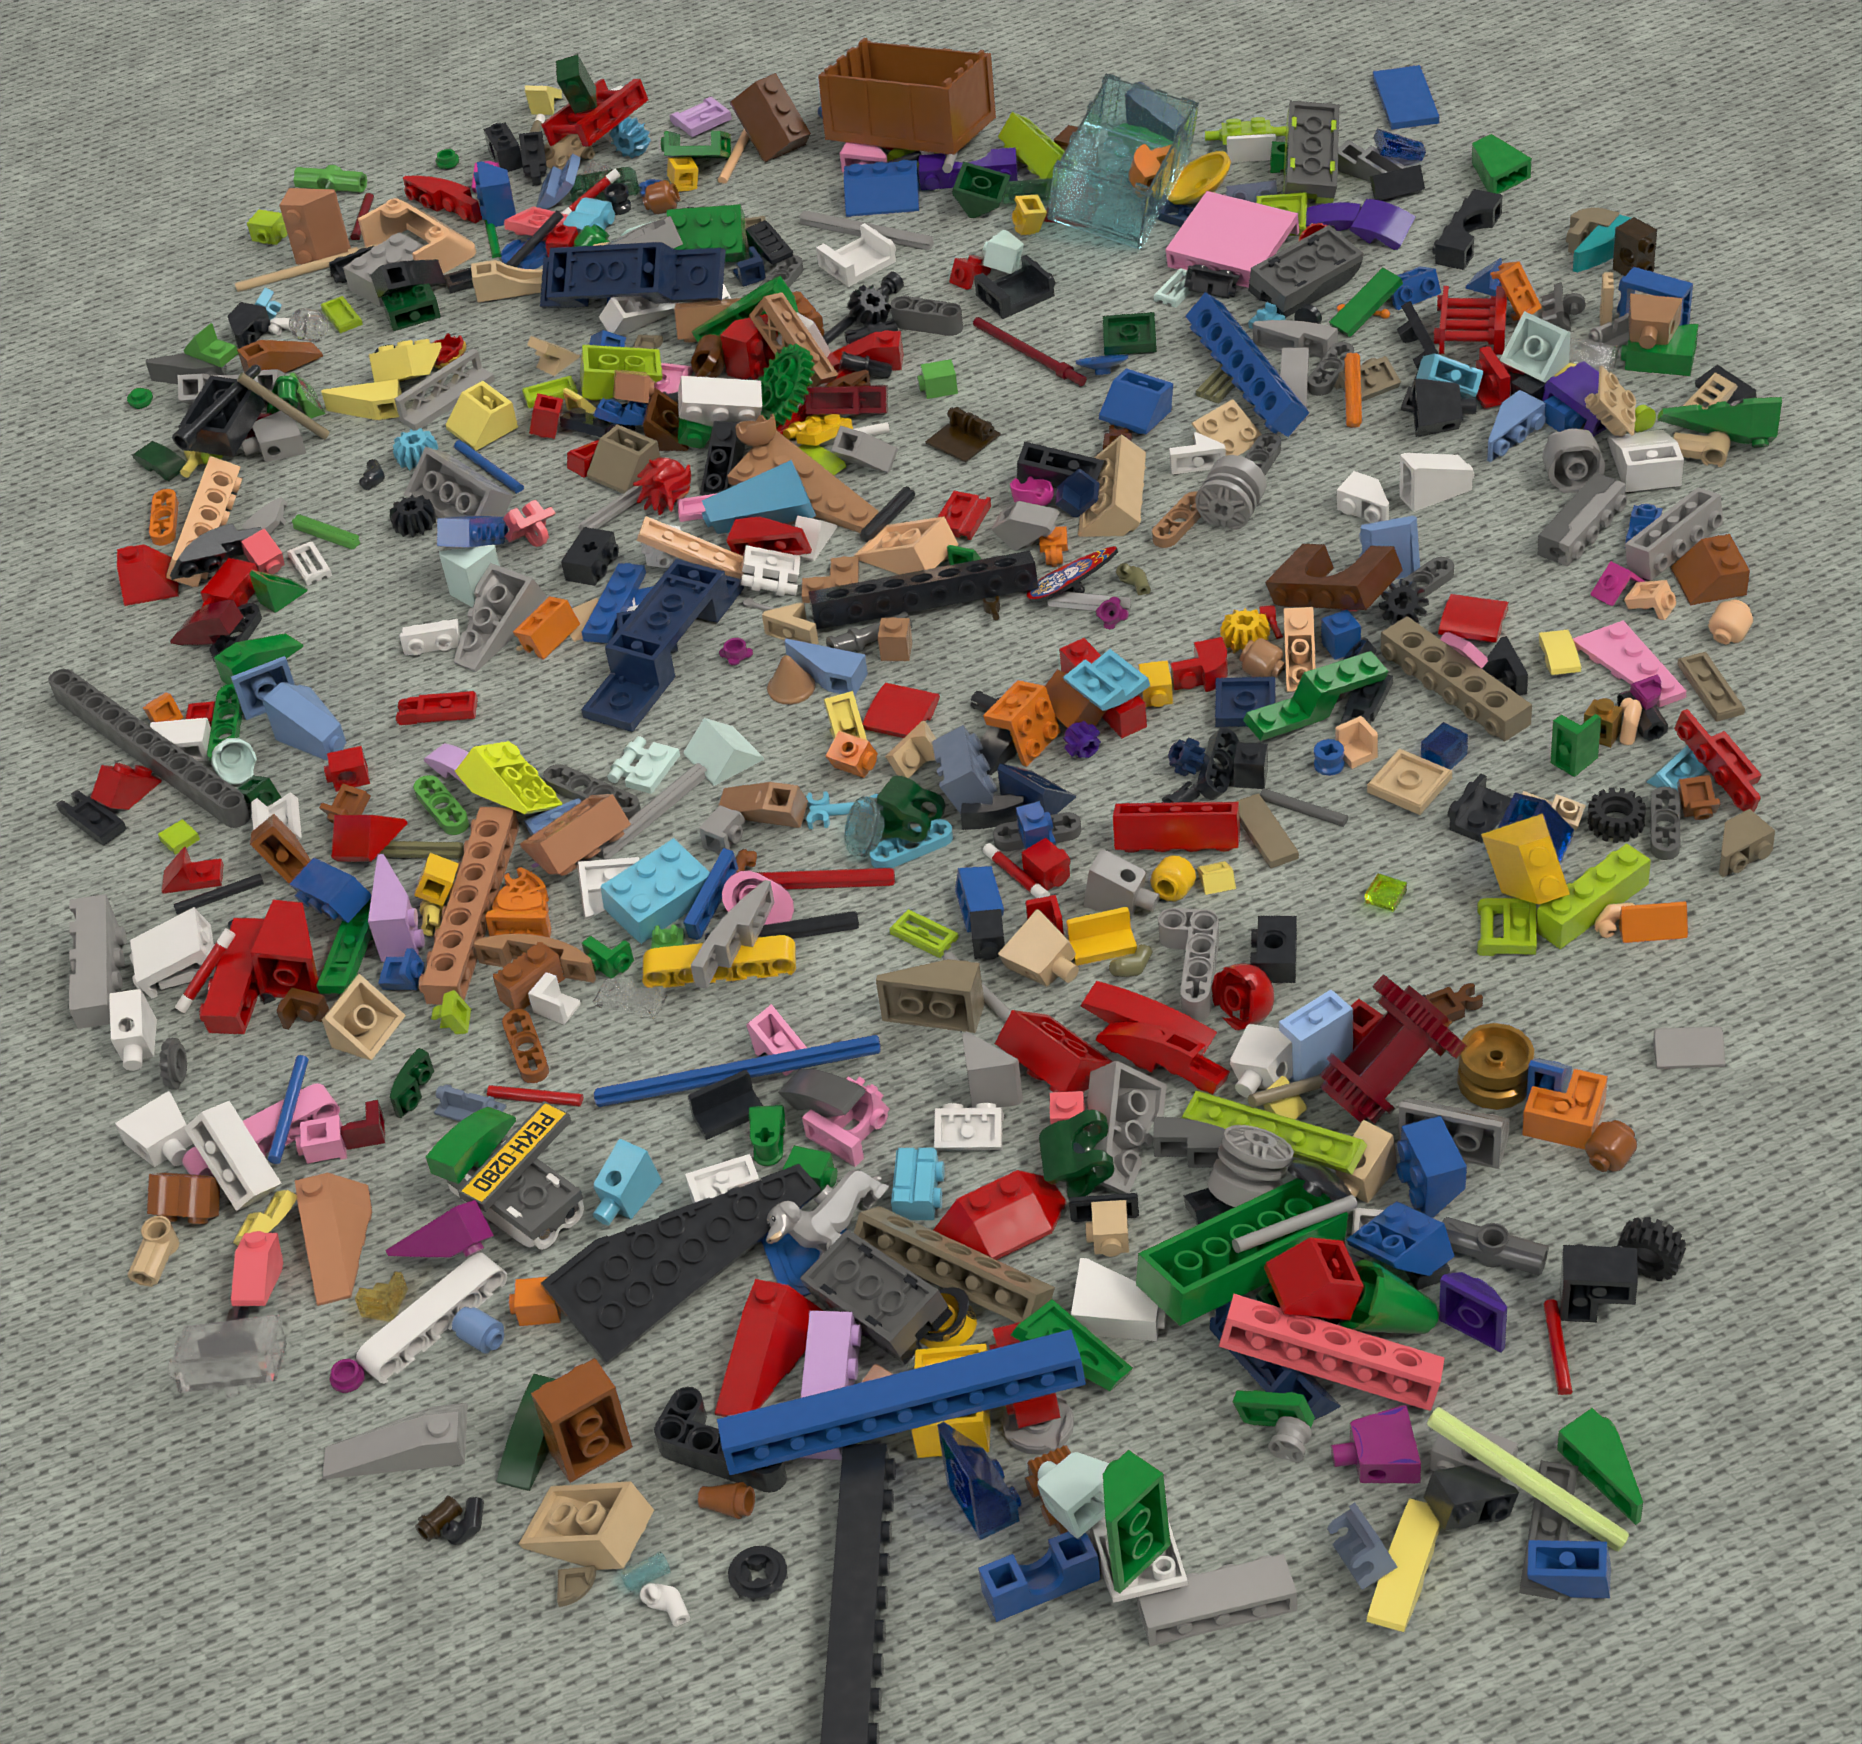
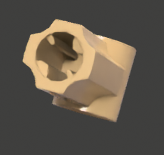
[1673,431,1731,467]
[128,1216,179,1287]

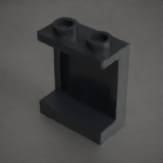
[974,255,1055,319]

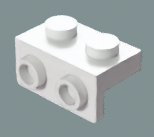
[251,792,302,841]

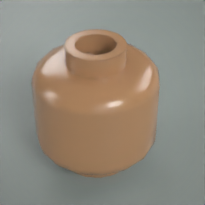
[1239,638,1285,678]

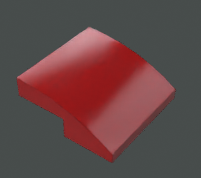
[1438,594,1509,643]
[862,682,940,738]

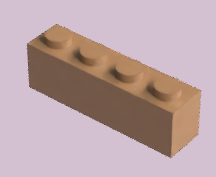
[674,298,741,342]

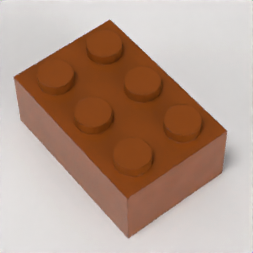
[531,1358,633,1483]

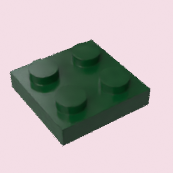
[1103,312,1157,355]

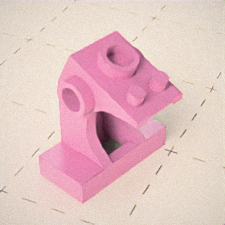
[802,1077,890,1167]

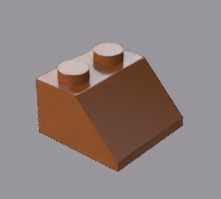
[1671,534,1750,606]

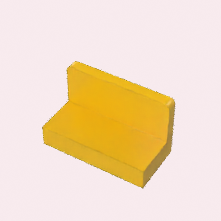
[1066,907,1137,966]

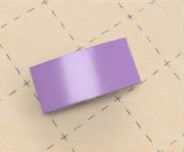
[424,743,469,788]

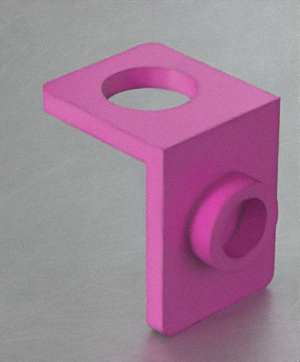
[1591,561,1646,606]

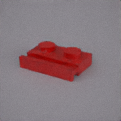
[938,491,991,540]

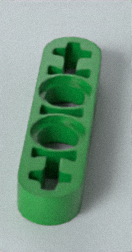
[207,684,243,764]

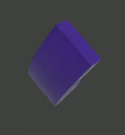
[1306,202,1361,231]

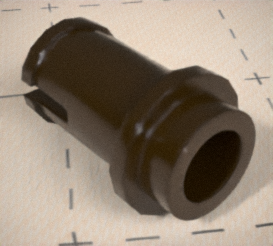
[415,1495,463,1542]

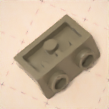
[1334,356,1401,401]

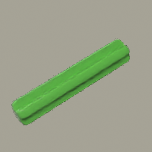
[292,514,360,550]

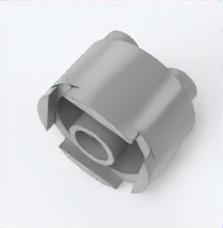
[1542,429,1605,493]

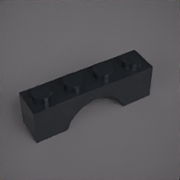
[1432,189,1503,270]

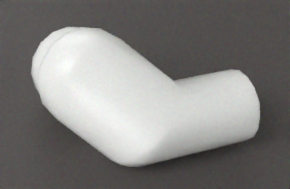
[640,1583,690,1627]

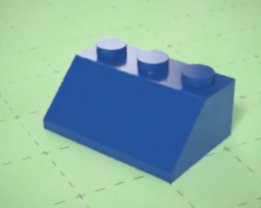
[844,160,919,217]

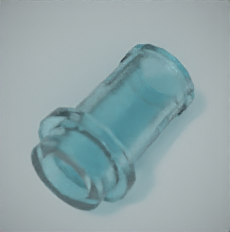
[620,1551,671,1592]

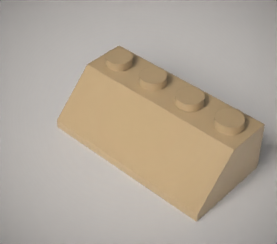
[1078,434,1146,537]

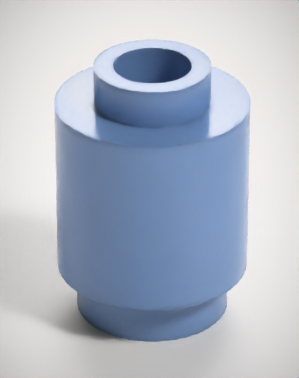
[452,1307,504,1353]

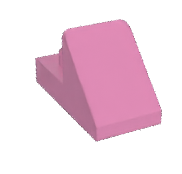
[747,1004,807,1076]

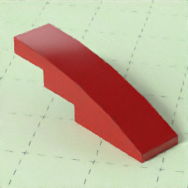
[1080,981,1217,1056]

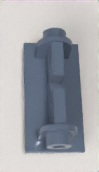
[1226,180,1277,203]
[434,1084,506,1122]

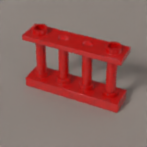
[541,79,649,147]
[1434,286,1507,355]

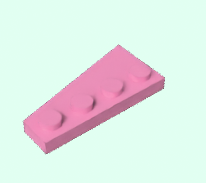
[1573,620,1686,707]

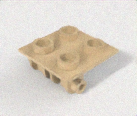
[544,134,595,170]
[1585,365,1636,437]
[1192,399,1262,456]

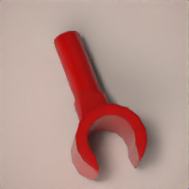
[1259,605,1283,640]

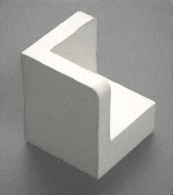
[528,972,581,1025]

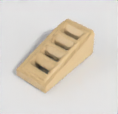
[1683,373,1738,409]

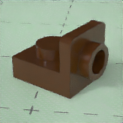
[277,987,329,1030]

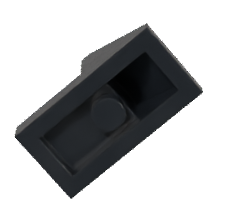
[1483,636,1528,696]

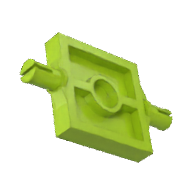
[1205,117,1286,145]

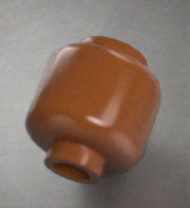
[642,180,680,214]
[1585,1120,1637,1172]

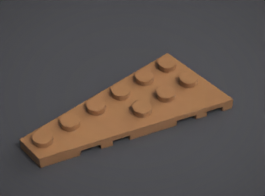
[727,430,879,533]

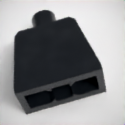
[1411,379,1477,437]

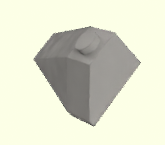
[453,563,547,672]

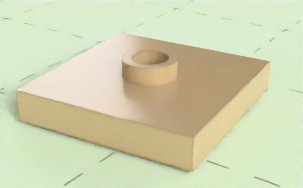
[1367,748,1452,815]

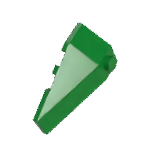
[691,276,799,342]
[1657,397,1782,448]

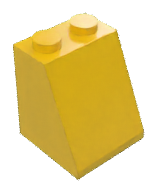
[1481,814,1570,905]

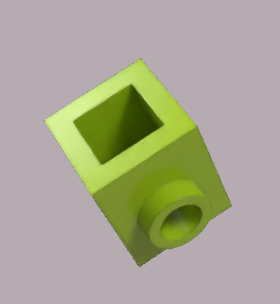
[247,209,287,245]

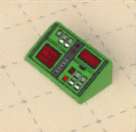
[289,372,326,419]

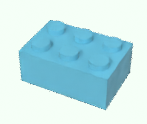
[600,838,710,944]

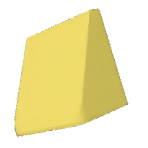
[563,388,596,413]
[1196,861,1236,895]
[1263,1076,1307,1119]

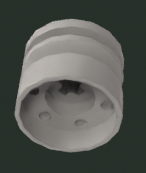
[1195,455,1267,530]
[1207,1125,1294,1207]

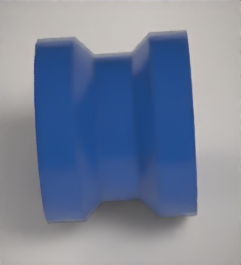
[1314,739,1344,776]

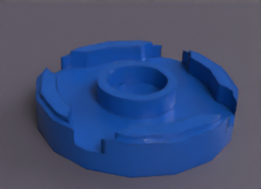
[501,238,548,269]

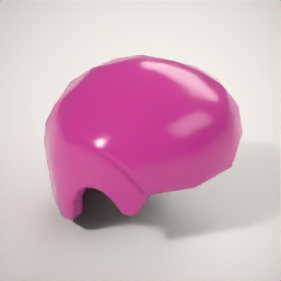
[1010,476,1054,506]

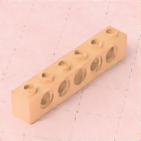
[166,456,242,587]

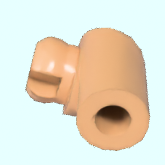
[1619,698,1642,745]
[1594,903,1635,938]

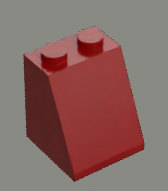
[250,899,321,998]

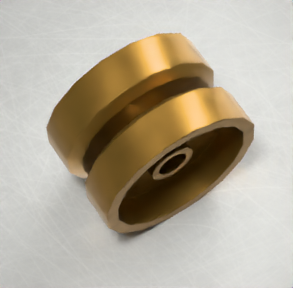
[1457,1023,1535,1110]

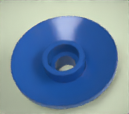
[1076,355,1128,375]

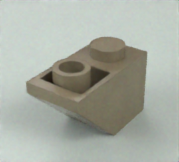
[1719,809,1775,877]

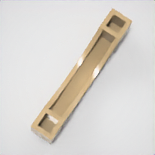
[471,242,609,302]

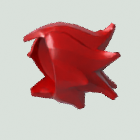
[633,457,691,516]

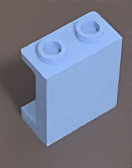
[1279,990,1353,1083]

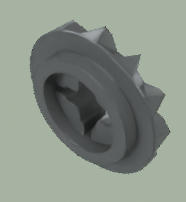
[159,1038,187,1089]

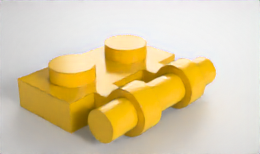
[783,414,853,446]

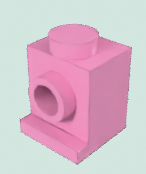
[295,1115,347,1164]

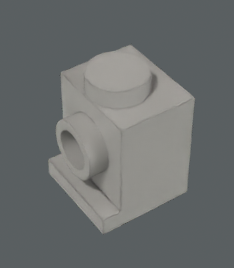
[699,805,745,854]

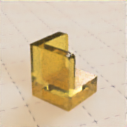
[355,1271,408,1322]

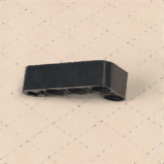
[654,1386,787,1493]

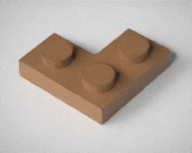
[802,556,859,603]

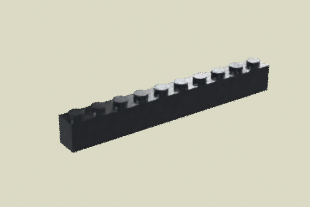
[820,1443,896,1744]

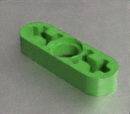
[414,775,469,835]

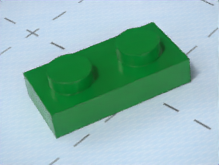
[1232,1390,1315,1428]

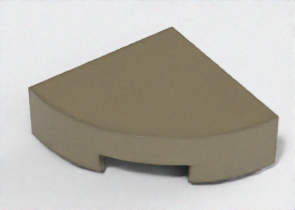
[633,335,663,349]
[557,1566,596,1607]

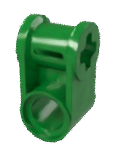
[267,375,299,414]
[749,1105,786,1166]

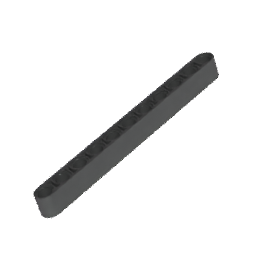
[48,669,250,828]

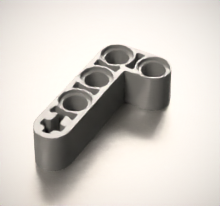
[1158,908,1219,1021]

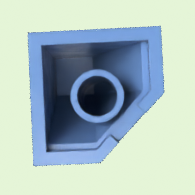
[262,682,346,761]

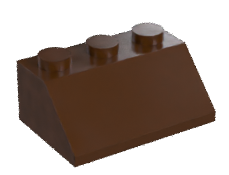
[730,73,811,163]

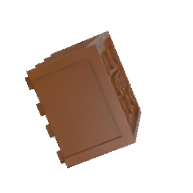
[818,38,996,155]

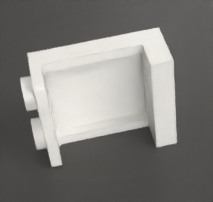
[816,223,896,287]
[130,907,217,999]

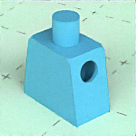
[593,1139,662,1226]

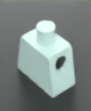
[1037,1452,1109,1539]

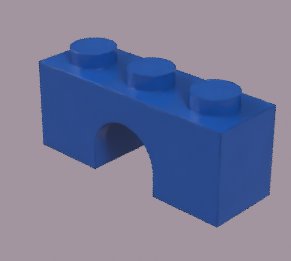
[978,1531,1101,1622]

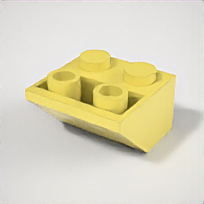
[369,339,442,382]
[446,381,518,451]

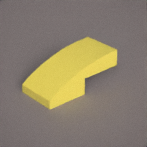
[1539,630,1581,675]
[233,1190,297,1246]

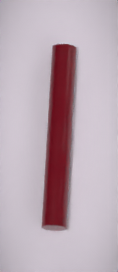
[350,193,374,240]

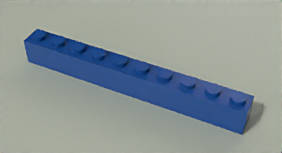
[717,1329,1086,1475]

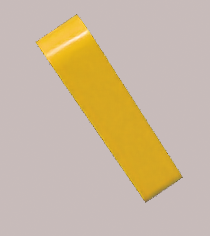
[642,935,796,989]

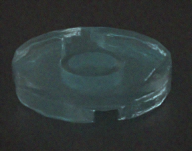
[844,796,884,857]

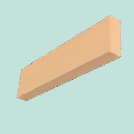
[636,516,744,579]

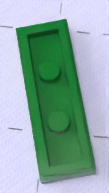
[1329,267,1403,337]

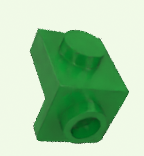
[582,936,634,979]

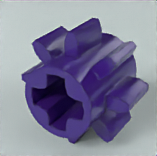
[1063,721,1101,758]

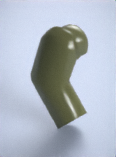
[1116,563,1151,595]
[1109,944,1153,977]

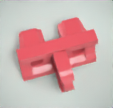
[503,500,556,547]

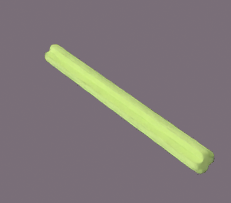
[1427,1407,1629,1551]

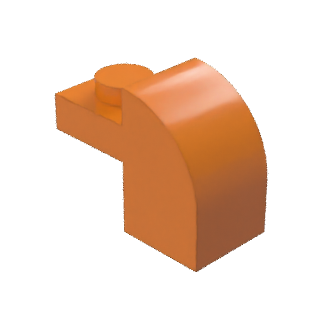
[1128,144,1177,195]

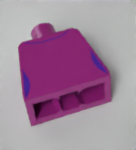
[1331,1405,1421,1484]

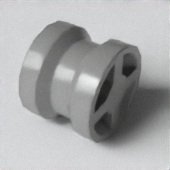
[1268,1416,1312,1462]

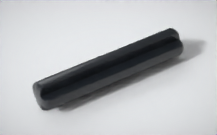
[860,486,915,542]

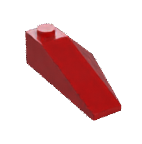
[715,1279,823,1417]

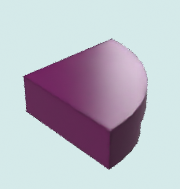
[1630,674,1661,710]

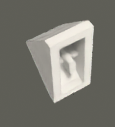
[795,516,837,561]

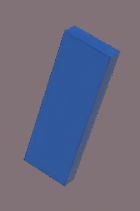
[683,848,738,940]

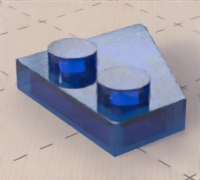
[1373,128,1426,161]

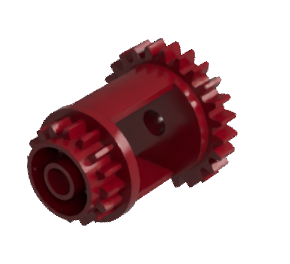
[1319,974,1467,1124]

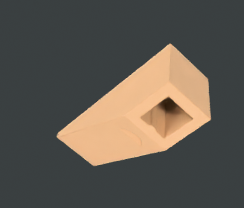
[1284,607,1316,692]

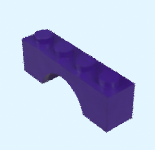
[919,147,1018,190]

